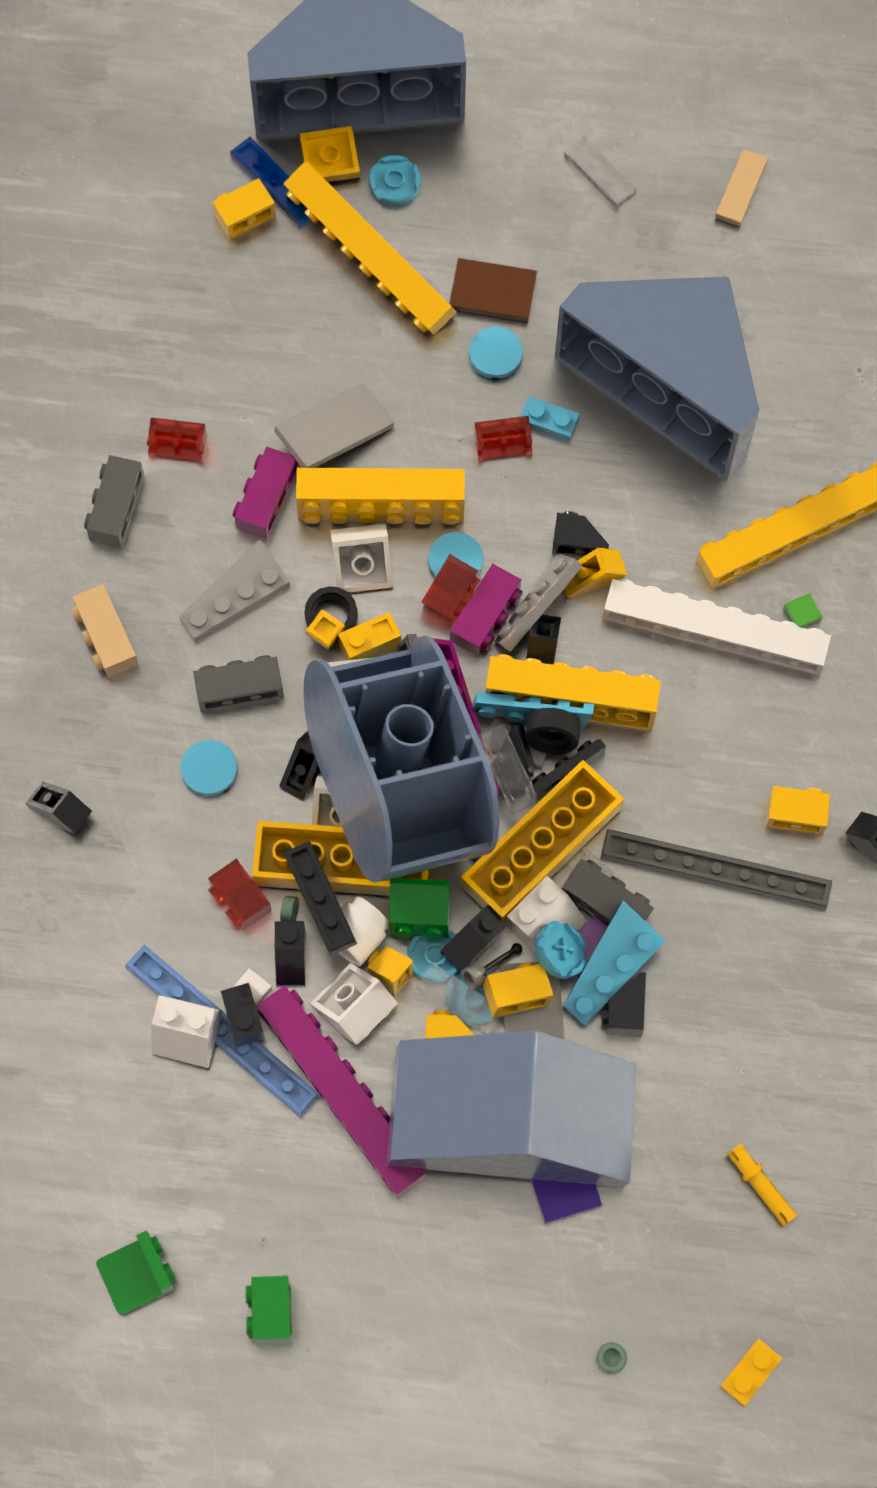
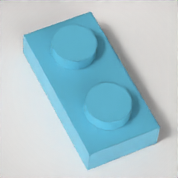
[519,396,579,441]

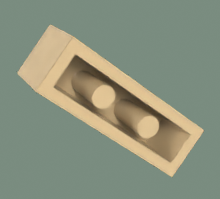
[71,584,139,678]

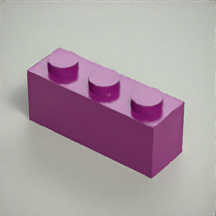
[233,446,298,539]
[450,563,523,657]

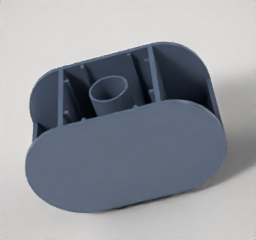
[303,636,500,883]

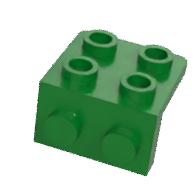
[96,1230,176,1315]

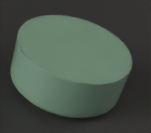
[280,896,299,921]
[596,1342,627,1374]

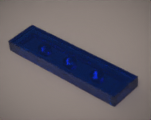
[230,137,309,226]

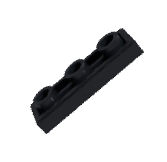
[531,739,606,803]

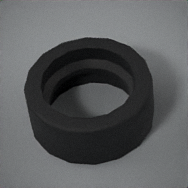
[304,586,358,643]
[525,708,581,754]

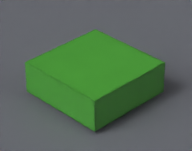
[784,593,823,628]

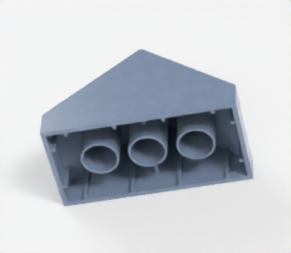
[247,0,466,138]
[555,277,759,480]
[387,1031,636,1188]

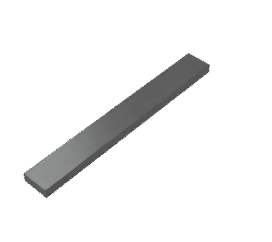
[600,829,832,910]

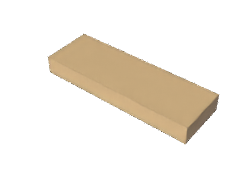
[715,149,768,227]

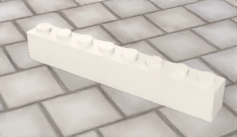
[603,579,831,676]

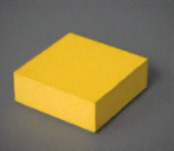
[305,610,345,650]

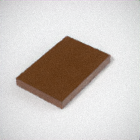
[449,258,537,322]

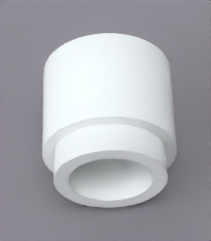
[338,897,390,967]

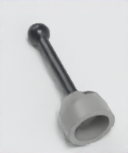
[461,943,523,990]

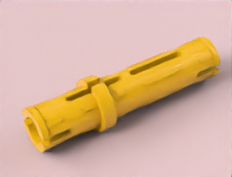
[727,1143,798,1226]

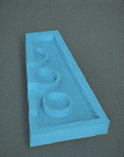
[473,692,594,731]
[563,900,666,1026]

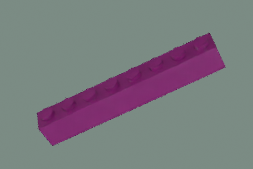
[256,985,426,1199]

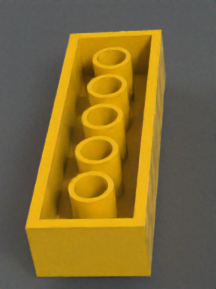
[296,468,465,525]
[485,654,661,730]
[460,760,624,922]
[252,821,429,896]

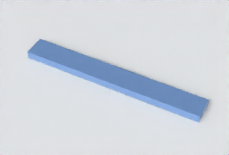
[125,944,320,1118]

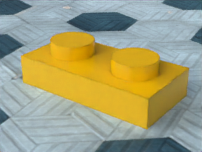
[720,1338,783,1407]

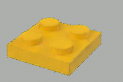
[300,126,360,182]

